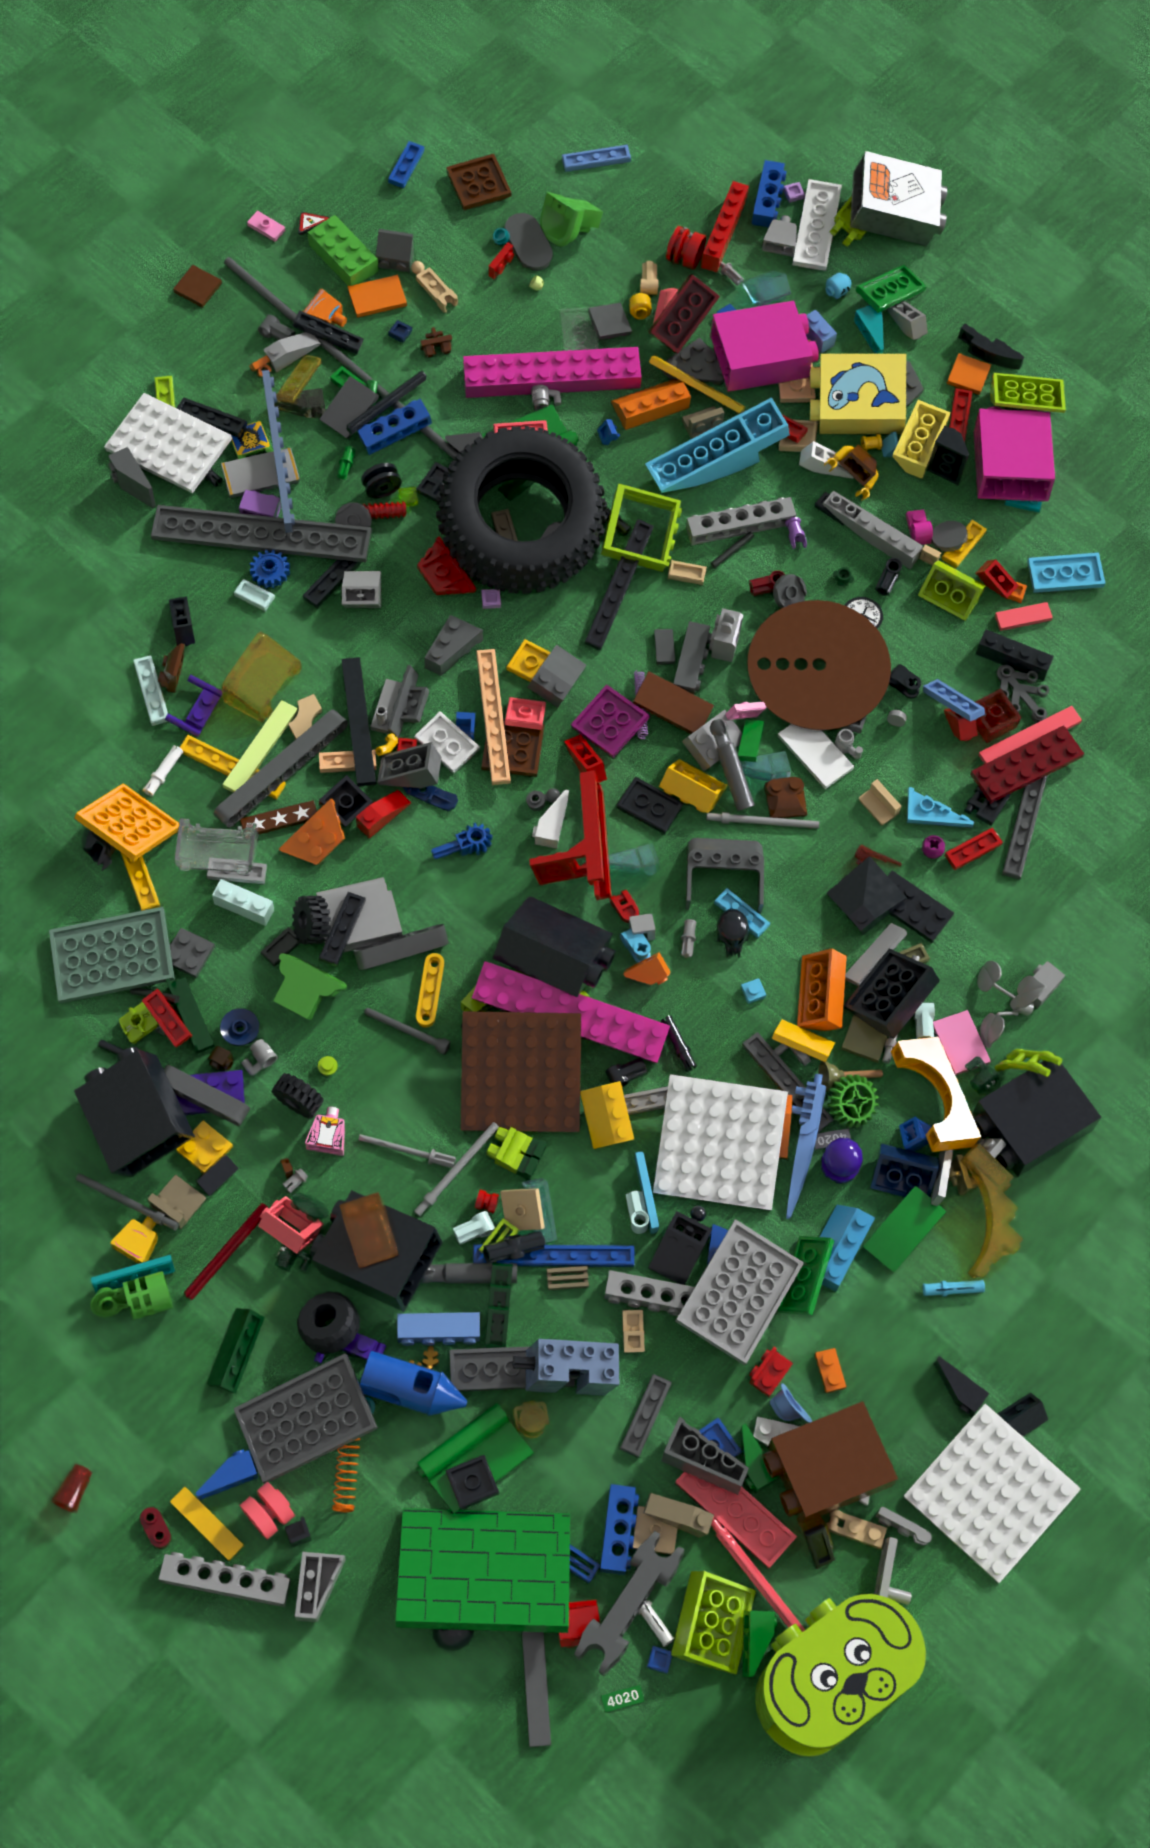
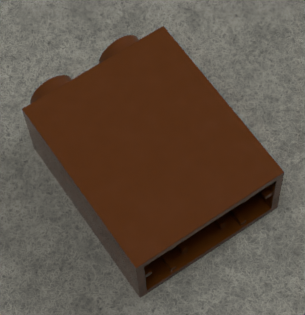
[762,1401,898,1524]

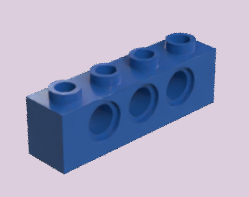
[752,160,787,228]
[357,399,432,455]
[600,1484,639,1575]

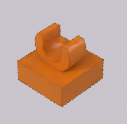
[249,355,271,377]

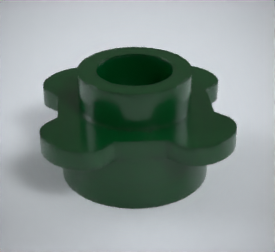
[833,567,854,586]

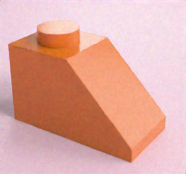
[623,952,670,985]

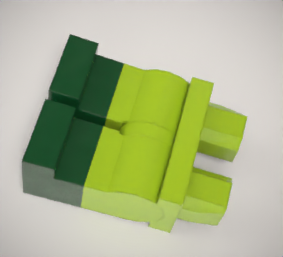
[486,1127,547,1181]

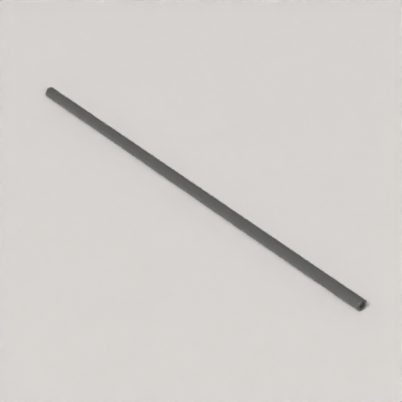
[224,257,460,461]

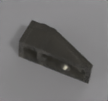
[274,388,325,418]

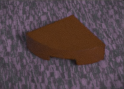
[280,1158,294,1179]

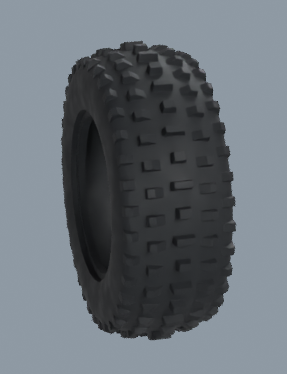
[436,426,607,594]

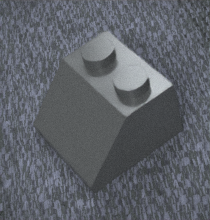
[376,229,414,272]

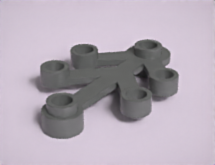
[997,665,1049,723]

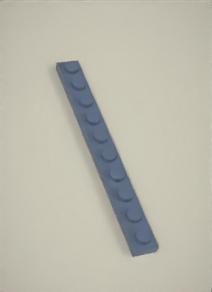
[262,370,295,533]

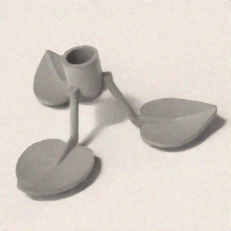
[977,960,1047,1049]

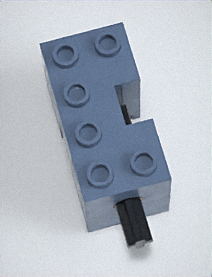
[512,1339,619,1396]

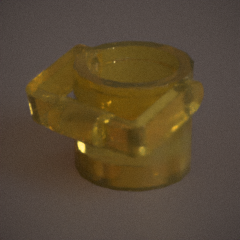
[513,1401,549,1438]

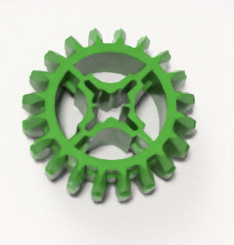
[827,1075,879,1128]

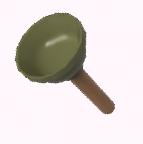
[818,1061,883,1092]

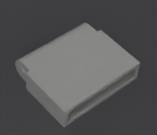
[316,877,402,953]

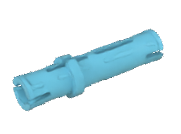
[923,1280,985,1297]

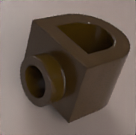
[207,1046,234,1071]

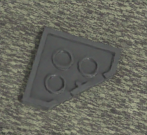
[660,338,725,385]

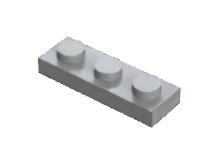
[207,859,267,884]

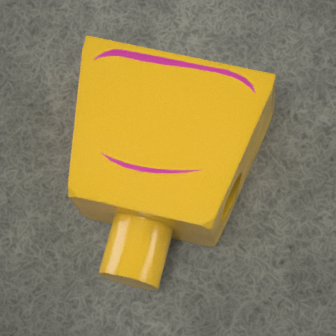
[110,1217,158,1264]

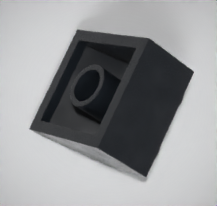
[318,775,373,827]

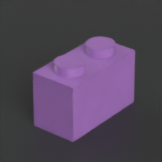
[239,490,281,518]

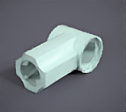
[913,1003,935,1039]
[625,1191,649,1234]
[453,1211,495,1245]

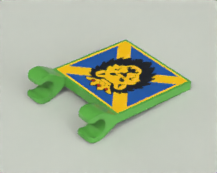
[231,420,273,459]

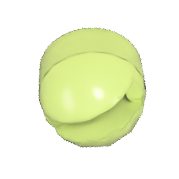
[529,275,544,291]

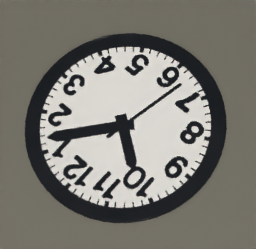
[845,597,883,628]

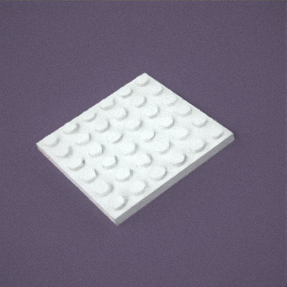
[653,1074,788,1210]
[903,1404,1081,1584]

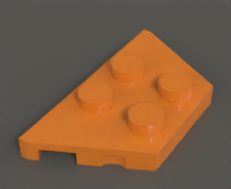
[279,799,345,865]

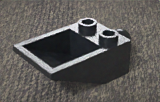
[648,1206,712,1285]

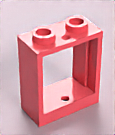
[258,1196,324,1254]

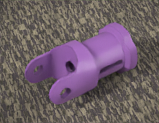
[785,517,807,549]

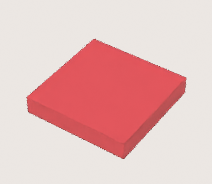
[505,697,546,730]

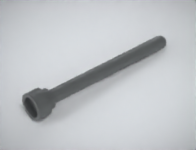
[364,1008,451,1055]

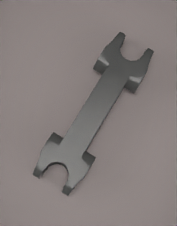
[574,1531,684,1676]

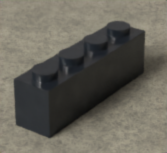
[976,629,1054,681]

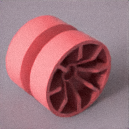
[239,1482,295,1540]

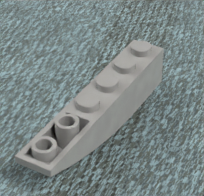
[823,491,923,569]

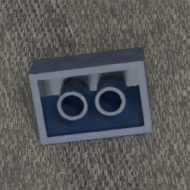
[870,1144,939,1197]

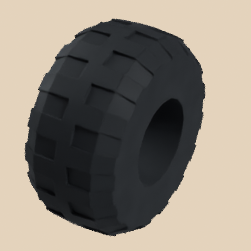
[297,1291,360,1354]

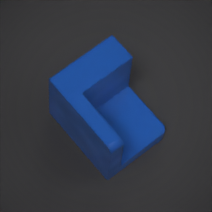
[456,712,475,741]

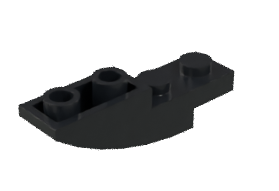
[958,324,1025,369]

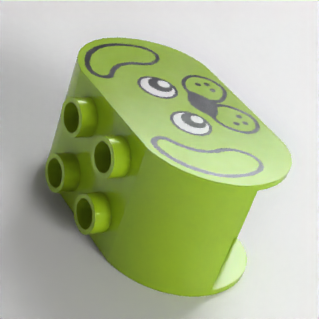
[755,1594,926,1757]

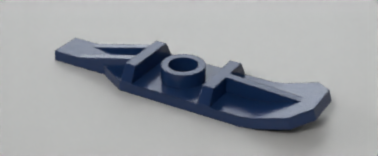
[402,785,459,811]

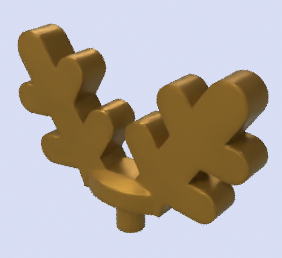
[409,1346,439,1370]

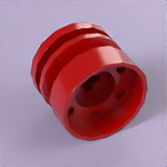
[666,226,707,270]

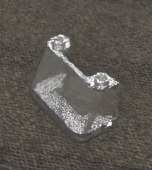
[175,818,259,875]

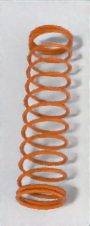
[332,1438,361,1512]

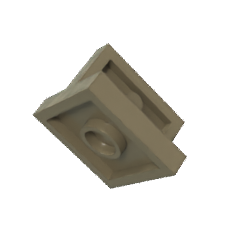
[682,406,724,439]

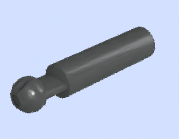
[710,719,755,811]
[421,1263,517,1284]

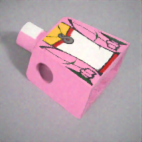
[305,1107,345,1156]

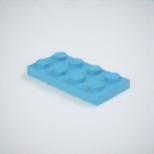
[1027,553,1105,593]

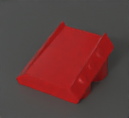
[558,1600,600,1648]

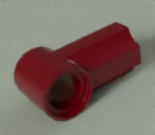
[749,570,785,596]

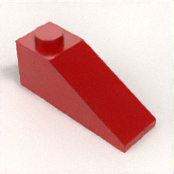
[564,734,607,783]
[356,790,411,839]

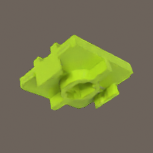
[119,1002,159,1044]

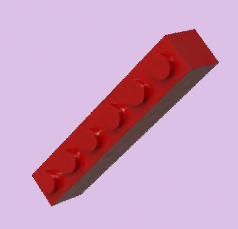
[701,181,749,272]

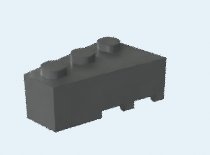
[424,615,483,676]

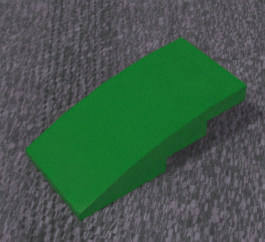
[863,1186,947,1273]

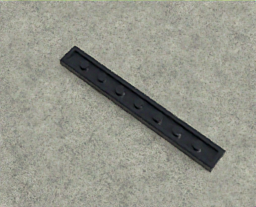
[584,519,654,651]
[342,657,376,787]

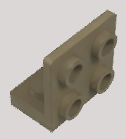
[147,1175,206,1229]

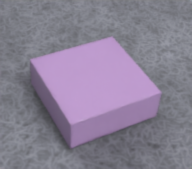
[783,182,805,203]
[481,589,501,609]

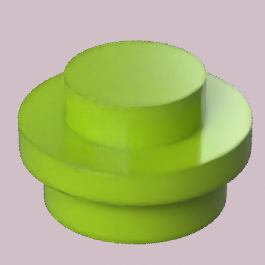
[318,1056,338,1076]

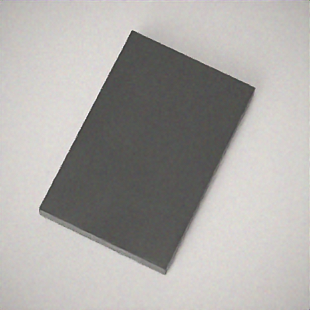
[320,376,379,440]

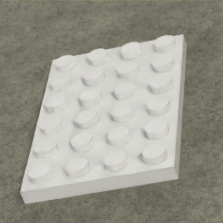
[104,393,232,493]

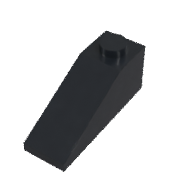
[169,596,195,646]
[934,1356,990,1417]

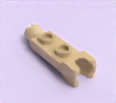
[411,261,458,313]

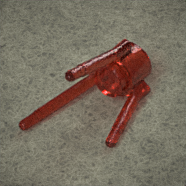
[854,844,902,866]

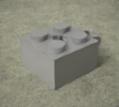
[709,608,743,662]

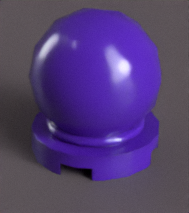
[821,1138,863,1184]

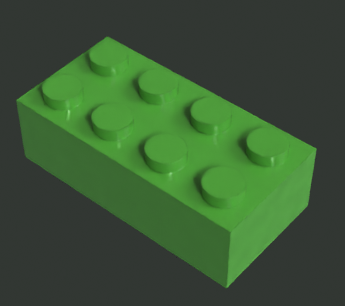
[308,215,378,286]

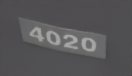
[815,1129,851,1149]

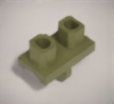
[948,1155,980,1195]

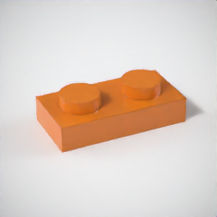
[815,1348,846,1393]

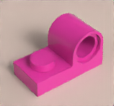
[906,509,933,545]

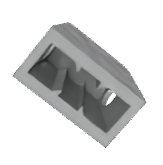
[762,215,796,257]

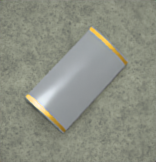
[221,448,300,498]

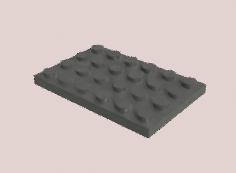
[233,1353,378,1484]

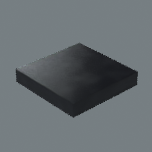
[445,1455,500,1510]

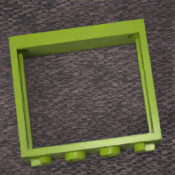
[600,483,682,572]

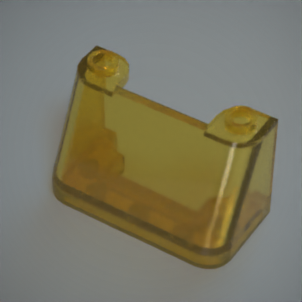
[222,632,302,722]

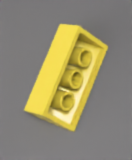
[892,400,951,479]

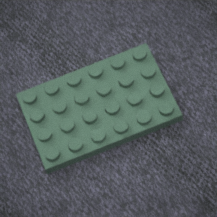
[49,907,175,1004]

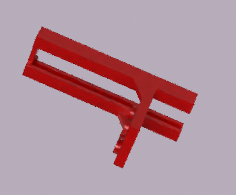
[529,770,612,900]

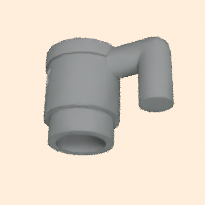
[531,385,561,410]
[834,729,863,759]
[241,1039,278,1075]

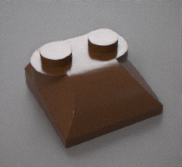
[158,643,185,693]
[764,777,807,818]

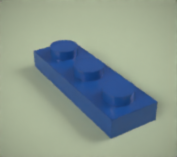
[388,141,424,188]

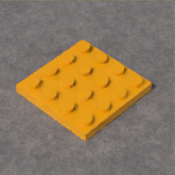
[74,783,182,861]

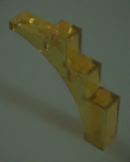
[960,1144,1023,1279]

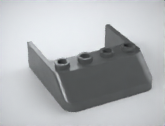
[685,838,764,913]

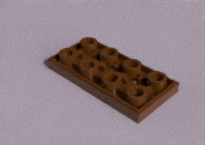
[632,671,714,734]

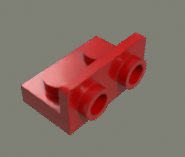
[749,1347,793,1397]

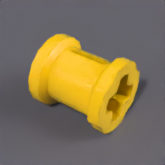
[861,434,882,451]

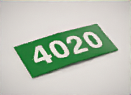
[601,1685,645,1713]

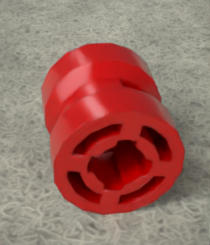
[475,1189,499,1214]

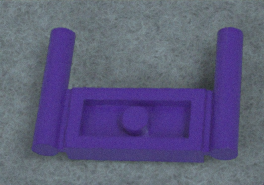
[165,674,224,737]
[313,1323,386,1364]

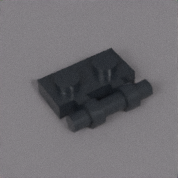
[964,786,1011,826]

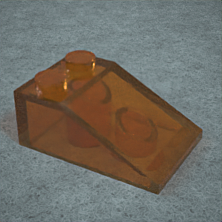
[340,1192,399,1268]

